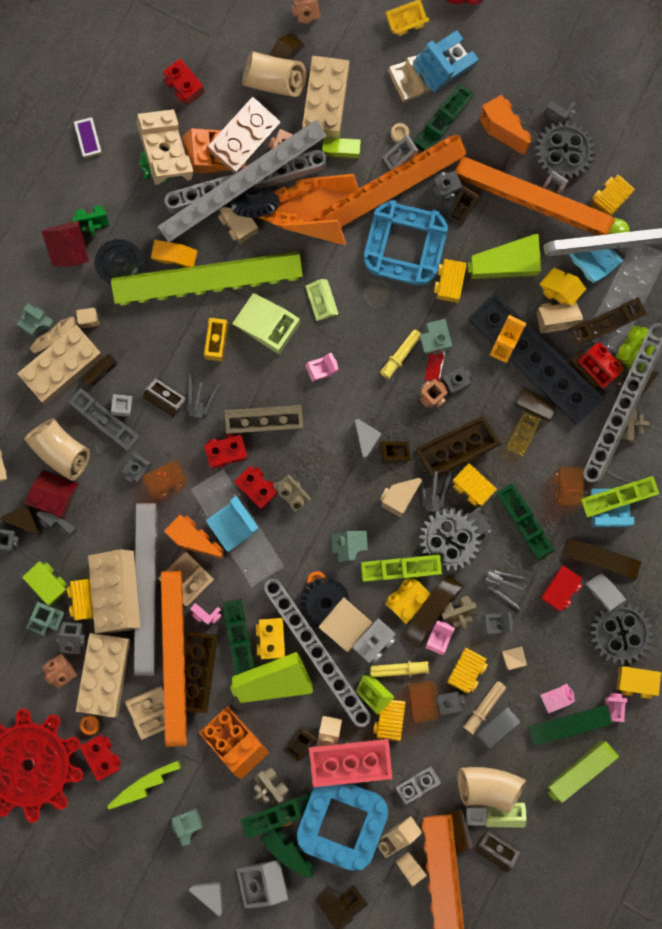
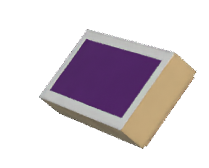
[74,117,102,159]

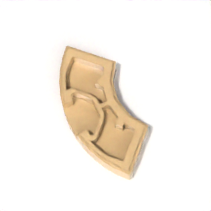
[30,317,77,353]

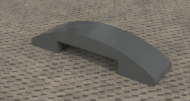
[68,388,140,451]

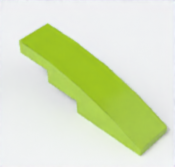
[581,476,659,517]
[360,555,442,582]
[108,761,181,809]

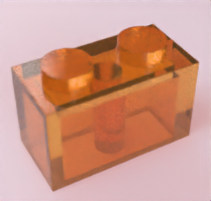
[142,460,188,500]
[554,467,584,508]
[408,681,441,723]

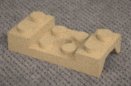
[136,110,193,185]

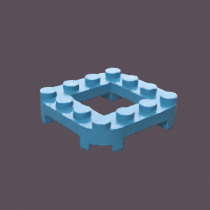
[364,201,448,286]
[297,783,388,870]

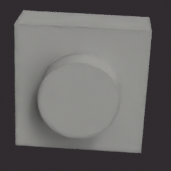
[111,394,132,417]
[466,805,487,826]

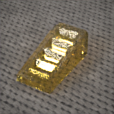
[507,411,541,455]

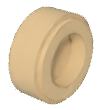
[391,123,409,143]

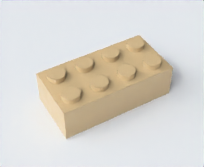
[302,56,349,138]
[17,325,104,406]
[88,549,141,634]
[76,633,131,718]

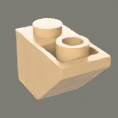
[218,207,259,244]
[316,716,342,747]
[377,816,422,858]

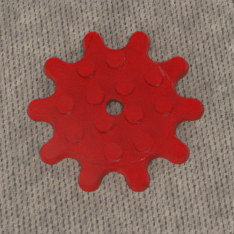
[0,708,84,823]

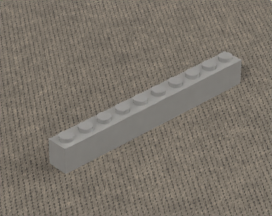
[158,120,327,242]

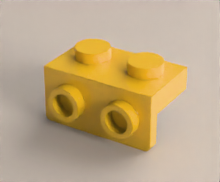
[385,0,429,36]
[385,577,431,624]

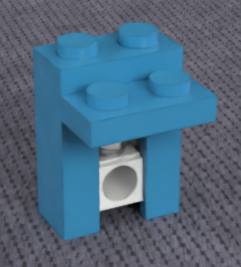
[413,30,479,93]

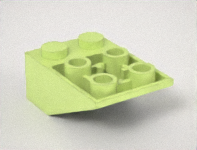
[232,293,300,355]

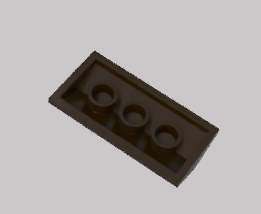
[416,416,501,479]
[184,631,218,714]

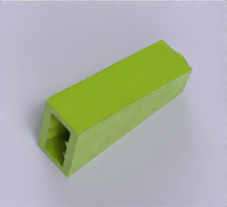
[467,234,541,279]
[230,652,313,703]
[547,740,619,803]

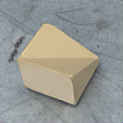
[76,308,99,328]
[502,646,527,670]

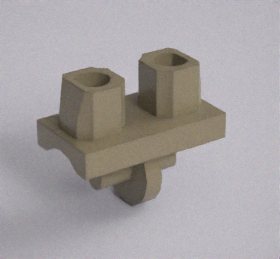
[618,406,649,443]
[273,474,310,511]
[442,596,477,630]
[253,768,288,806]

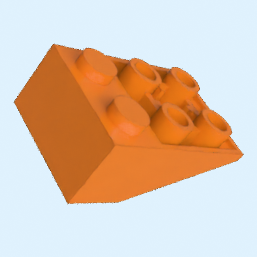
[479,95,531,155]
[183,128,246,173]
[164,514,225,560]
[199,706,270,779]

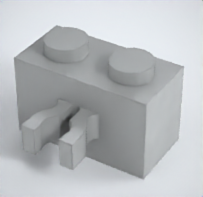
[352,618,395,663]

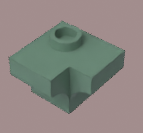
[17,303,56,338]
[420,319,452,355]
[332,531,368,562]
[26,601,65,636]
[171,808,203,846]

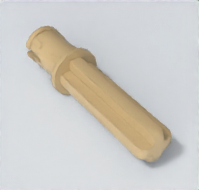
[463,682,506,734]

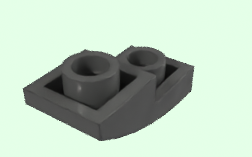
[37,511,78,535]
[477,707,520,750]

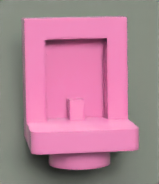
[305,353,339,382]
[190,603,222,625]
[425,621,455,655]
[541,684,575,713]
[604,693,627,722]

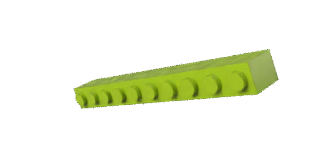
[111,251,303,306]

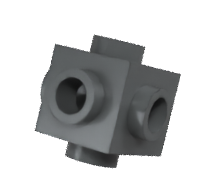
[432,170,462,201]
[56,622,86,654]

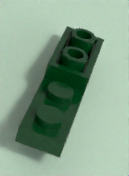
[261,829,315,878]

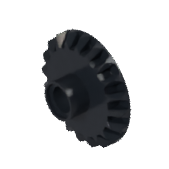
[231,187,280,218]
[94,238,144,284]
[300,577,350,627]

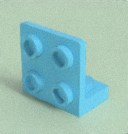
[569,235,623,283]
[591,489,634,527]
[206,496,259,552]

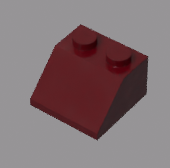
[41,220,89,267]
[25,470,79,519]

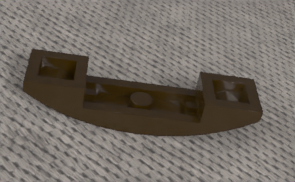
[568,297,647,346]
[562,538,641,580]
[403,575,464,649]

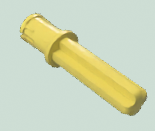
[380,330,421,379]
[370,661,429,677]

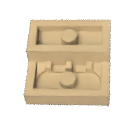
[388,56,432,102]
[158,551,214,607]
[319,597,372,652]
[125,685,165,740]

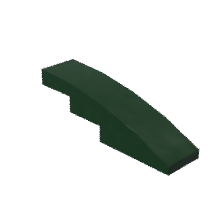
[414,83,474,152]
[496,483,555,561]
[223,598,255,675]
[529,705,613,746]
[240,792,312,839]

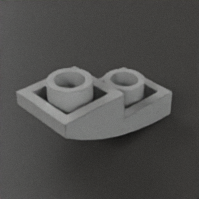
[585,573,626,612]
[396,766,441,805]

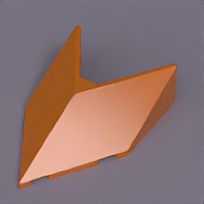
[259,174,359,246]

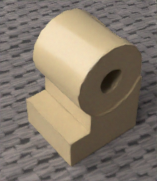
[396,852,427,886]

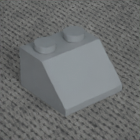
[236,860,288,908]

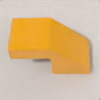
[151,240,197,267]
[490,315,526,363]

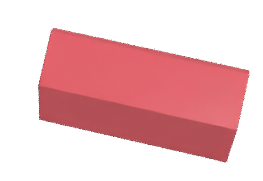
[309,739,392,787]

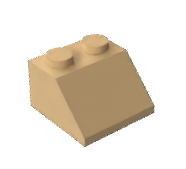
[536,302,583,334]
[380,478,422,517]

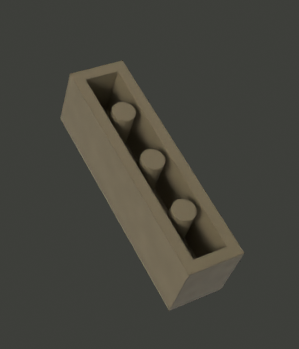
[225,405,303,434]

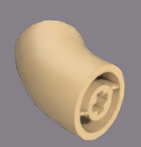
[242,51,307,97]
[24,418,90,481]
[457,767,527,813]

